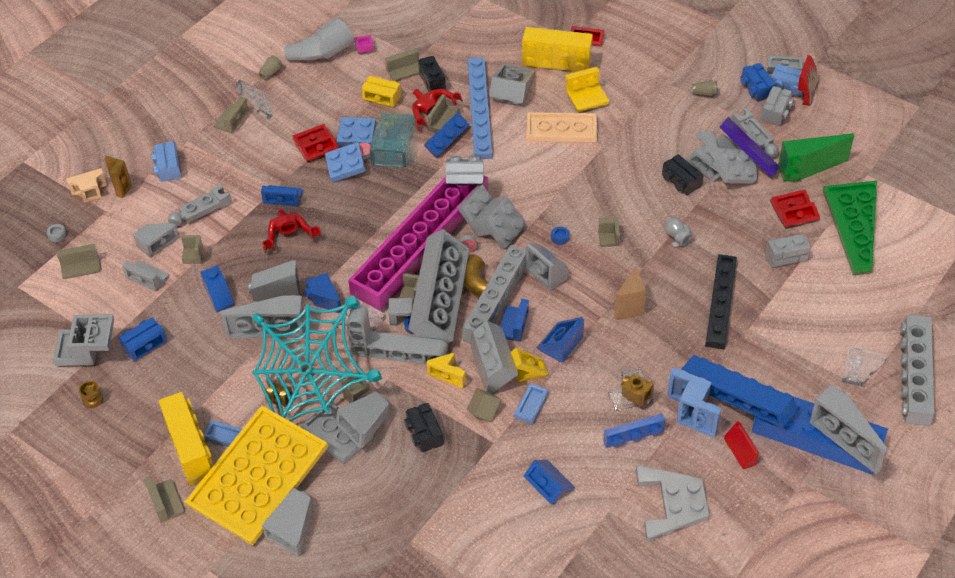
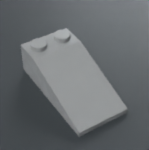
[221,295,306,338]
[810,384,887,475]

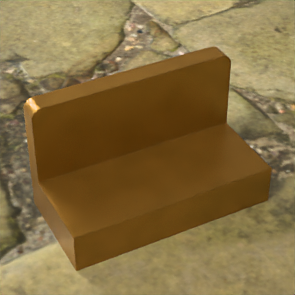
[105,156,132,198]

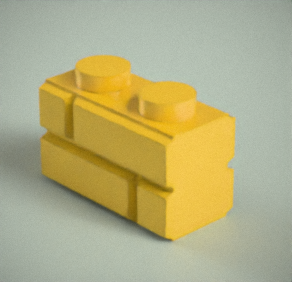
[361,76,402,108]

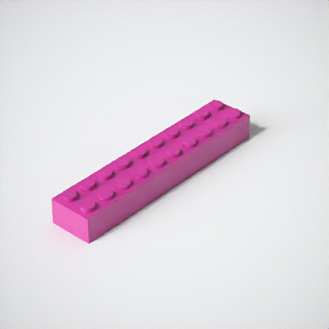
[348,176,488,311]

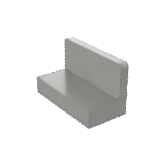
[122,261,169,291]

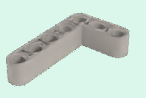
[347,306,448,365]

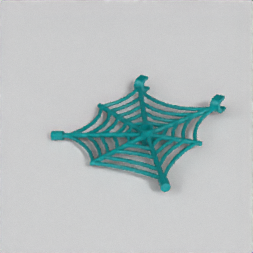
[252,295,382,421]

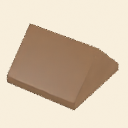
[614,268,646,320]

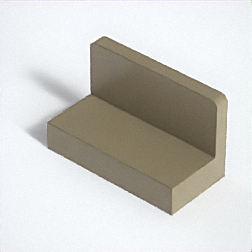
[385,48,419,82]
[428,94,459,133]
[214,97,249,133]
[57,244,100,279]
[144,476,185,523]

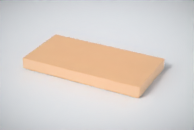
[526,112,597,142]

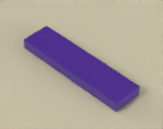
[720,117,779,177]

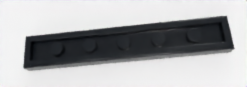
[705,254,737,350]

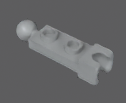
[731,108,779,157]
[168,184,232,226]

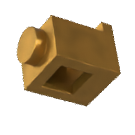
[621,373,654,407]

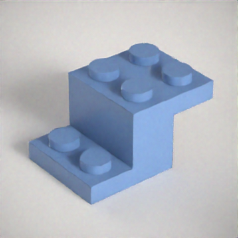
[667,367,722,438]

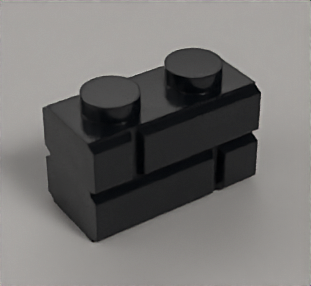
[418,56,446,92]
[662,154,704,195]
[404,403,444,453]

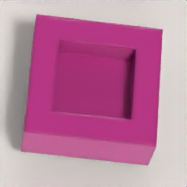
[355,35,374,53]

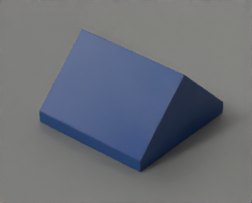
[536,317,584,363]

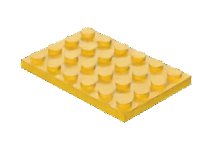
[185,405,329,546]

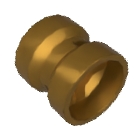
[79,380,103,408]
[265,382,292,406]

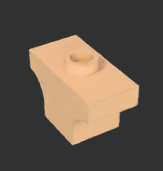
[66,168,107,203]

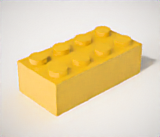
[522,27,593,72]
[158,392,214,486]

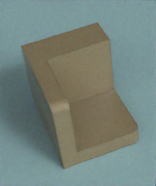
[598,217,620,247]
[181,235,204,264]
[399,273,419,304]
[341,372,370,403]
[467,388,501,421]

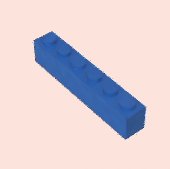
[680,355,797,428]

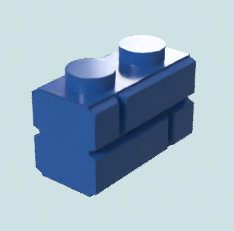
[740,63,777,102]
[118,317,167,361]

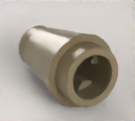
[258,55,282,80]
[692,80,717,97]

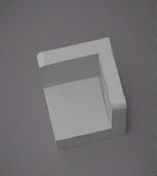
[388,298,413,325]

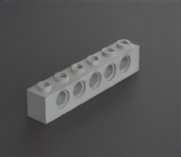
[463,245,526,344]
[900,315,934,426]

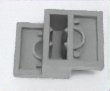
[457,184,526,249]
[53,314,114,366]

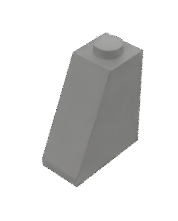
[686,134,737,181]
[248,260,300,301]
[336,391,389,449]
[262,488,313,557]

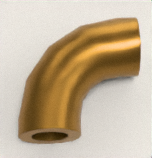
[463,254,489,298]

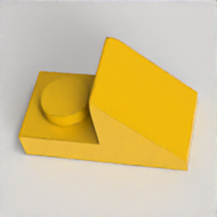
[511,348,548,382]
[426,353,466,389]

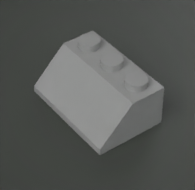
[471,320,518,394]

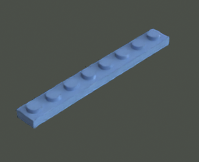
[468,58,492,159]

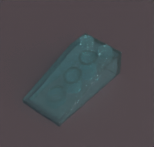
[370,113,416,167]

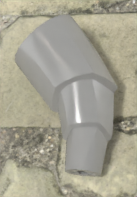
[285,18,354,61]

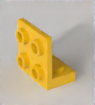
[565,67,609,112]

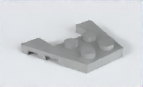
[696,131,757,184]
[636,466,709,542]

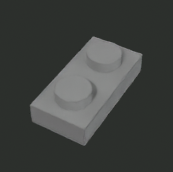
[767,55,803,72]

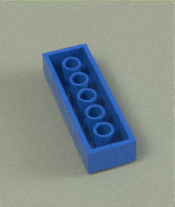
[752,396,888,475]

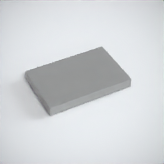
[300,402,373,464]

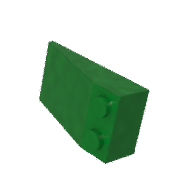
[778,133,854,182]

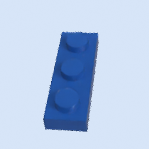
[424,112,470,158]
[603,413,665,448]

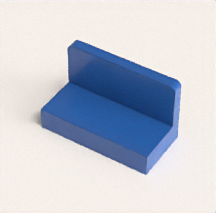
[261,185,303,207]
[500,298,529,342]
[523,460,574,504]

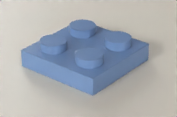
[337,117,376,147]
[325,142,366,183]

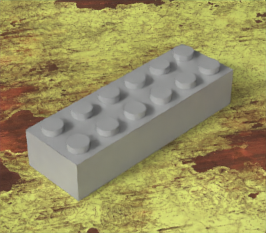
[408,229,469,343]

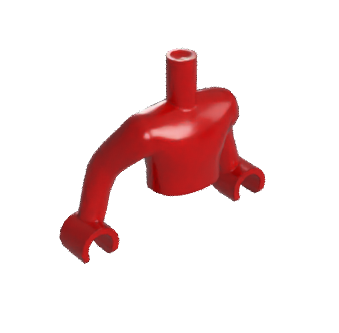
[412,89,463,131]
[262,210,322,253]

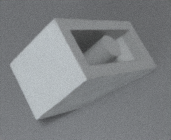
[133,223,179,258]

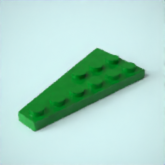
[823,180,877,274]

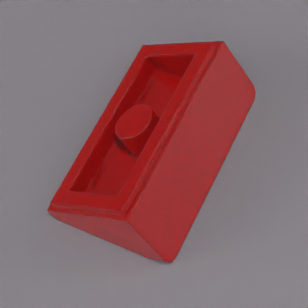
[571,26,605,46]
[724,421,759,469]

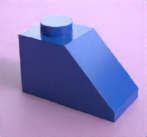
[200,265,235,312]
[304,273,342,313]

